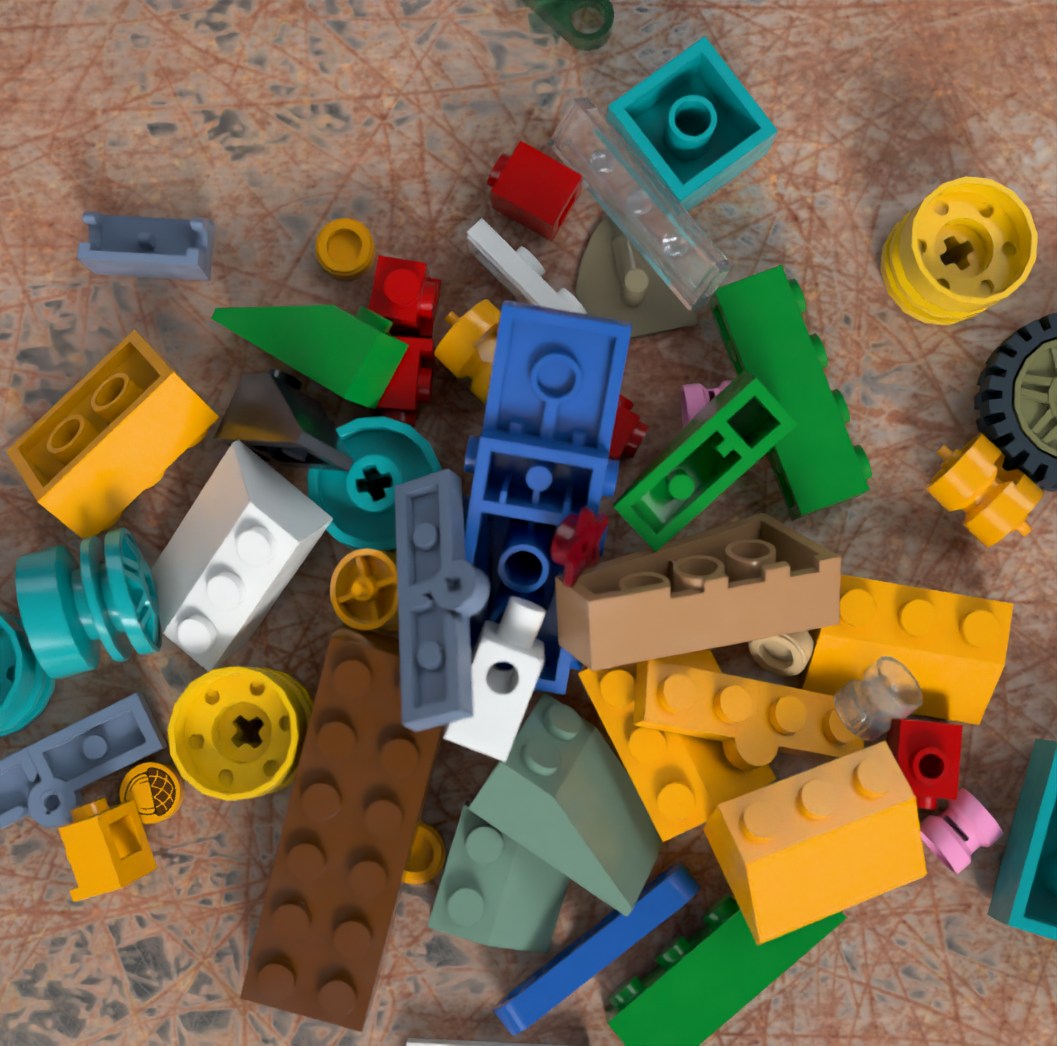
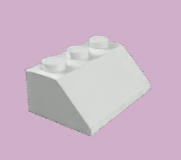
[151,440,333,672]

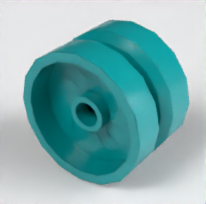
[307,417,442,552]

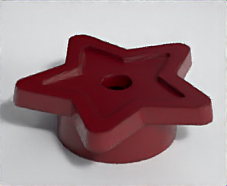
[551,507,609,587]

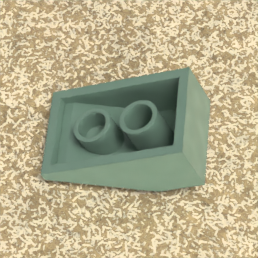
[468,692,664,917]

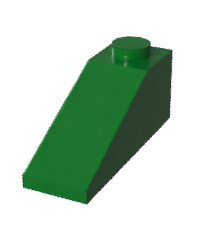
[211,305,409,410]
[612,370,798,552]

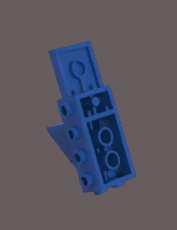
[462,300,632,695]

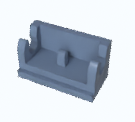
[77,211,215,281]

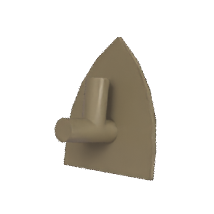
[575,205,698,339]

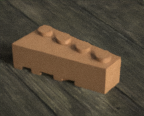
[555,513,841,671]

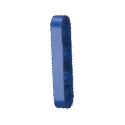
[493,861,701,1036]

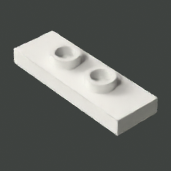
[467,218,587,314]

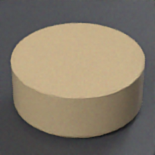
[748,630,814,676]

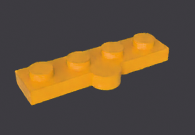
[633,659,865,770]

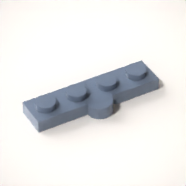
[394,468,490,731]
[0,692,168,830]

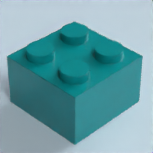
[605,36,778,221]

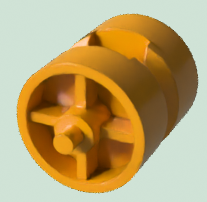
[434,299,501,405]
[925,433,1044,548]
[330,549,399,631]

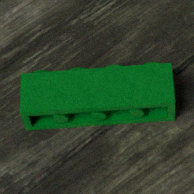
[708,265,872,521]
[604,894,847,1046]

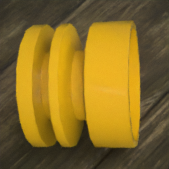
[880,176,1038,326]
[168,666,314,801]

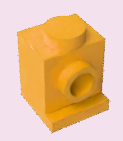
[58,797,158,902]

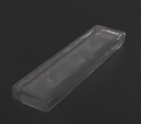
[548,97,734,312]

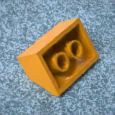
[6,329,220,539]
[799,574,1014,725]
[578,649,776,842]
[703,741,927,945]

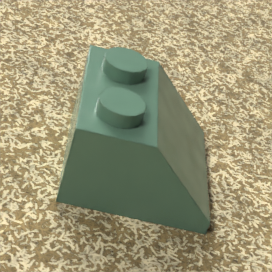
[427,800,570,954]

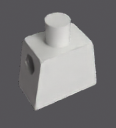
[444,597,546,762]

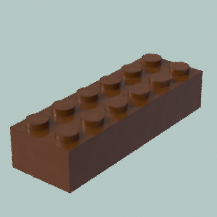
[240,624,446,1032]

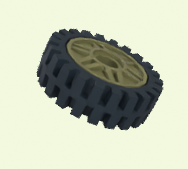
[974,313,1057,492]

